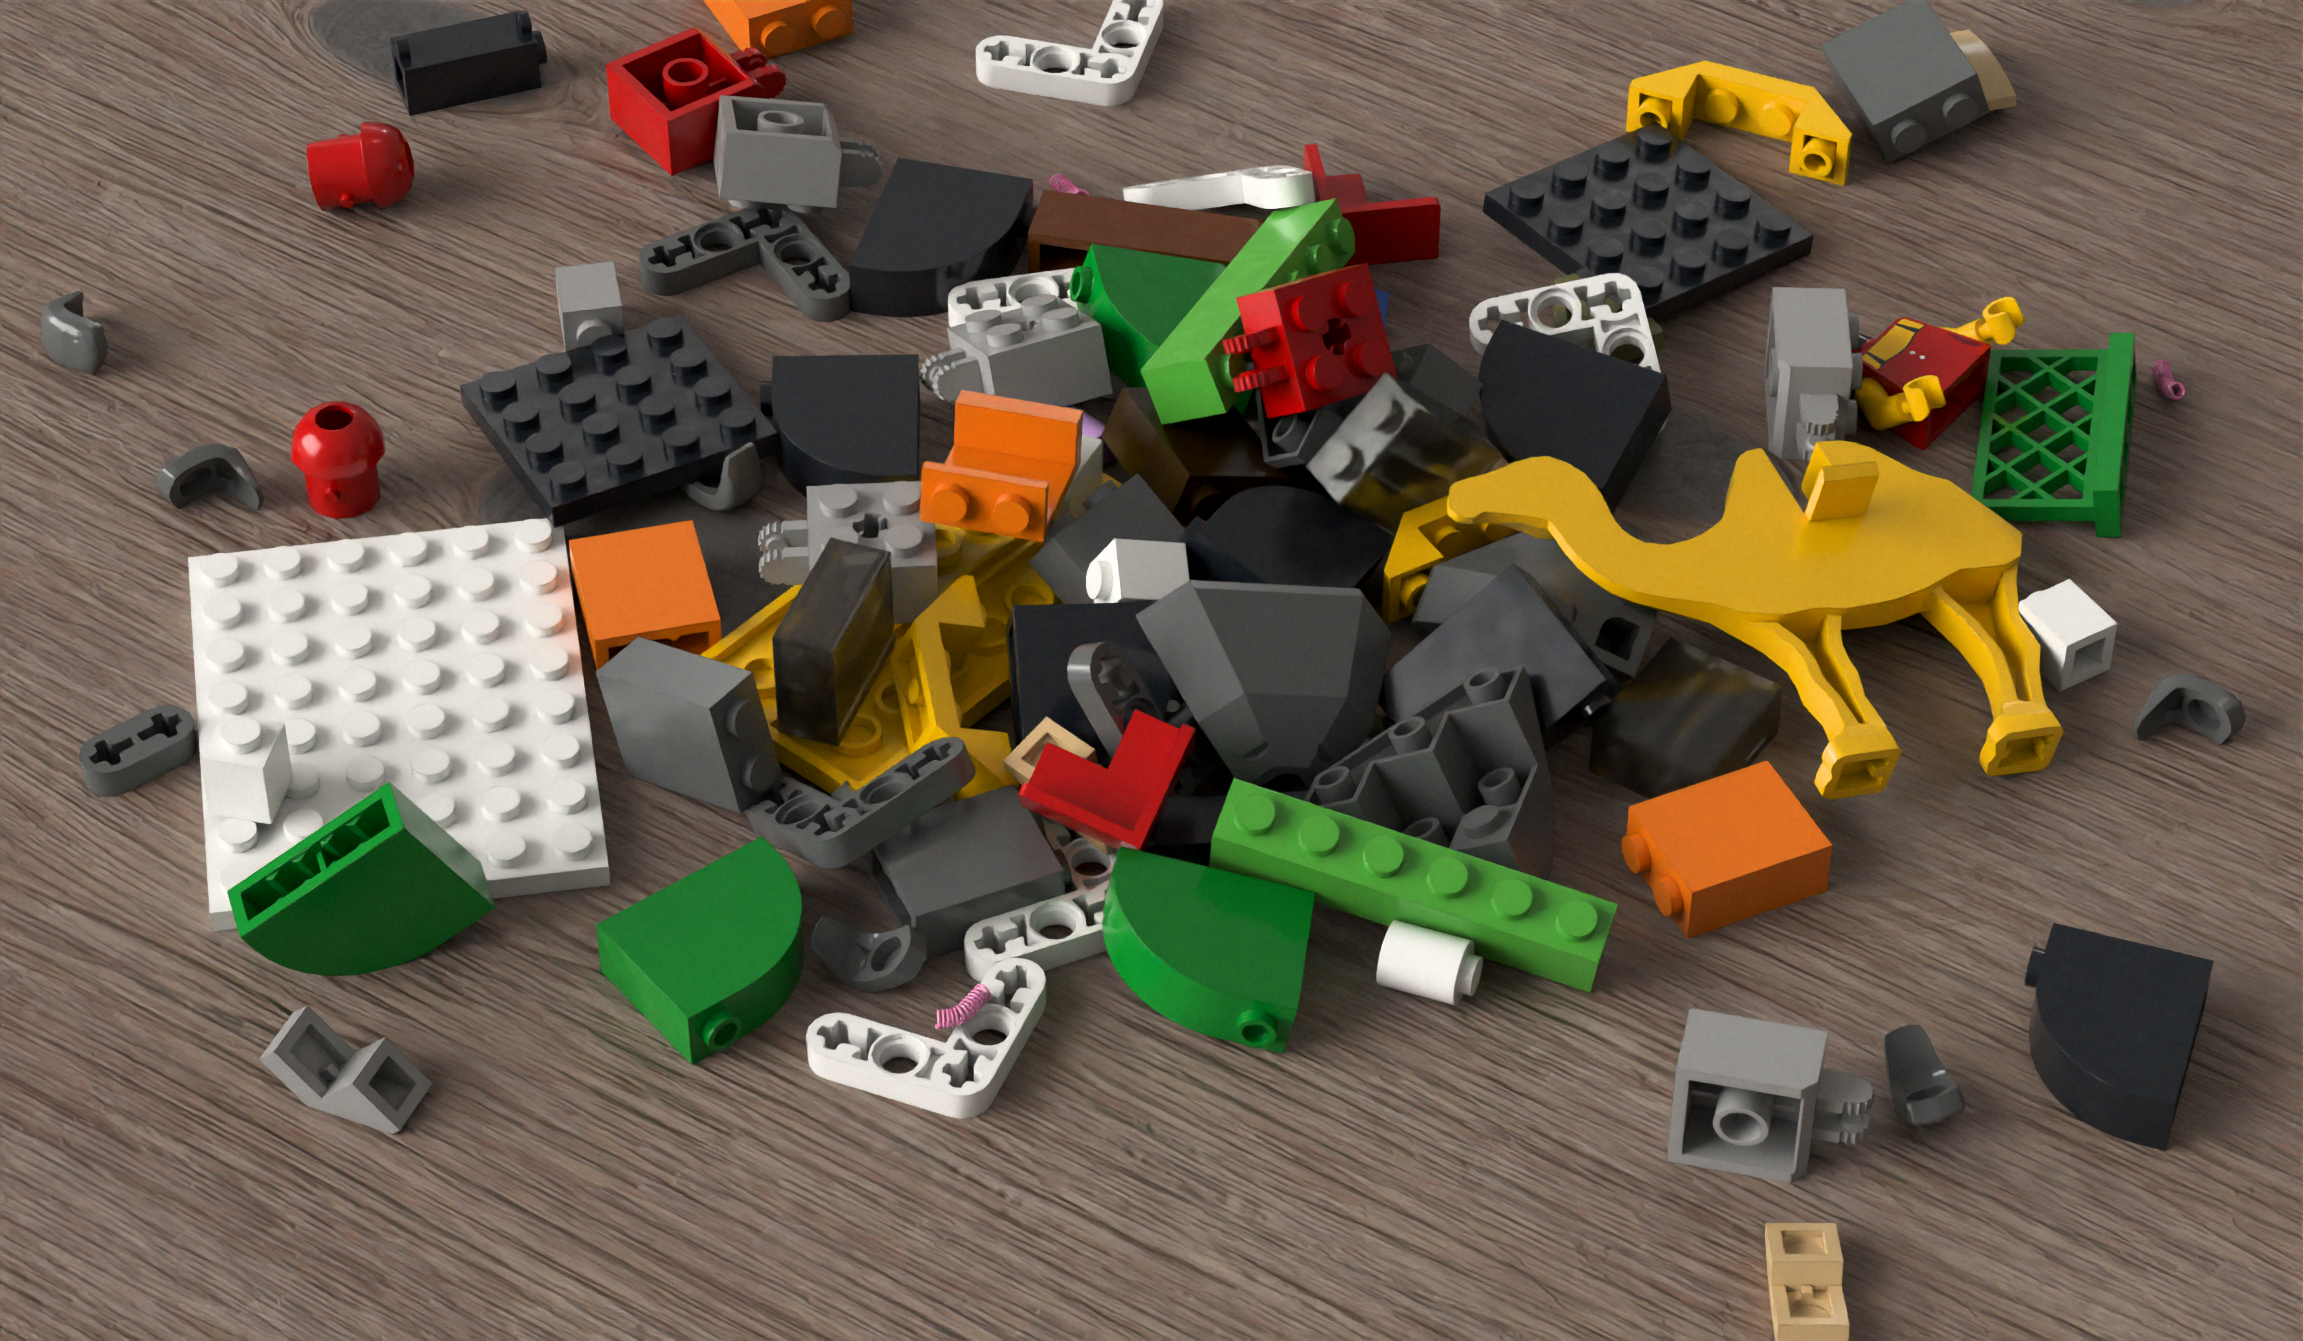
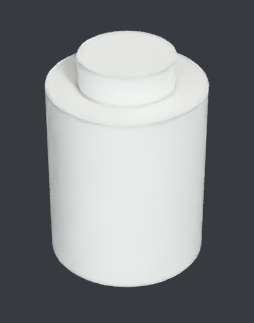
[1376,920,1483,1006]

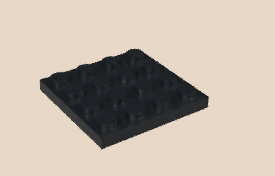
[1483,122,1814,322]
[460,314,781,528]

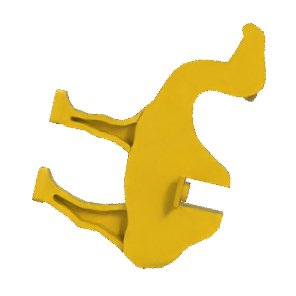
[1447,440,2064,800]

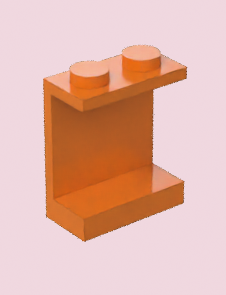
[920,390,1083,542]

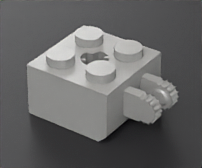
[713,95,883,213]
[1763,287,1863,462]
[919,294,1113,407]
[758,481,938,627]
[1667,1008,1875,1183]

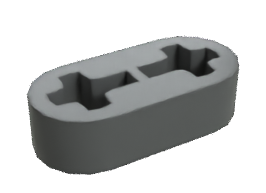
[79,705,197,796]

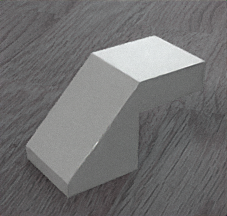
[259,1005,433,1134]

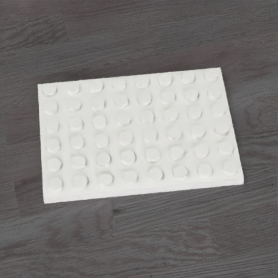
[188,518,611,932]

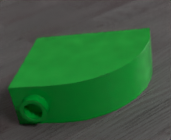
[1070,244,1254,416]
[227,782,496,976]
[596,836,805,1065]
[1102,846,1315,1054]

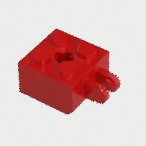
[606,27,787,176]
[1222,262,1399,419]

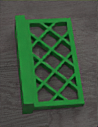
[1971,333,2138,537]

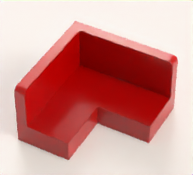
[1304,144,1441,268]
[1018,709,1196,852]

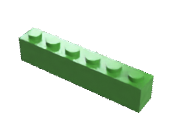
[1141,198,1356,425]
[1209,778,1618,993]

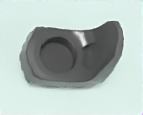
[40,291,108,375]
[680,442,764,512]
[156,444,264,510]
[2133,674,2246,745]
[810,917,928,993]
[1883,1024,1965,1127]

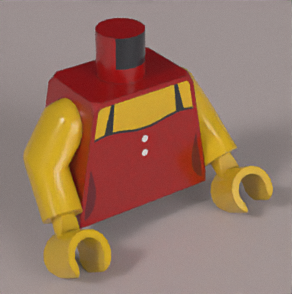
[1851,297,2025,451]

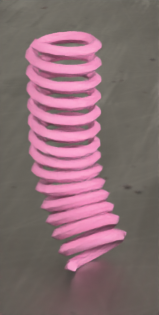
[1049,173,1090,196]
[2153,359,2185,400]
[934,984,991,1030]

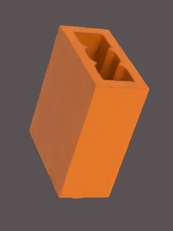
[703,0,853,60]
[569,520,722,687]
[1621,760,1833,939]

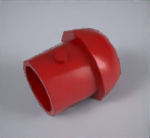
[306,121,414,211]
[291,401,385,519]

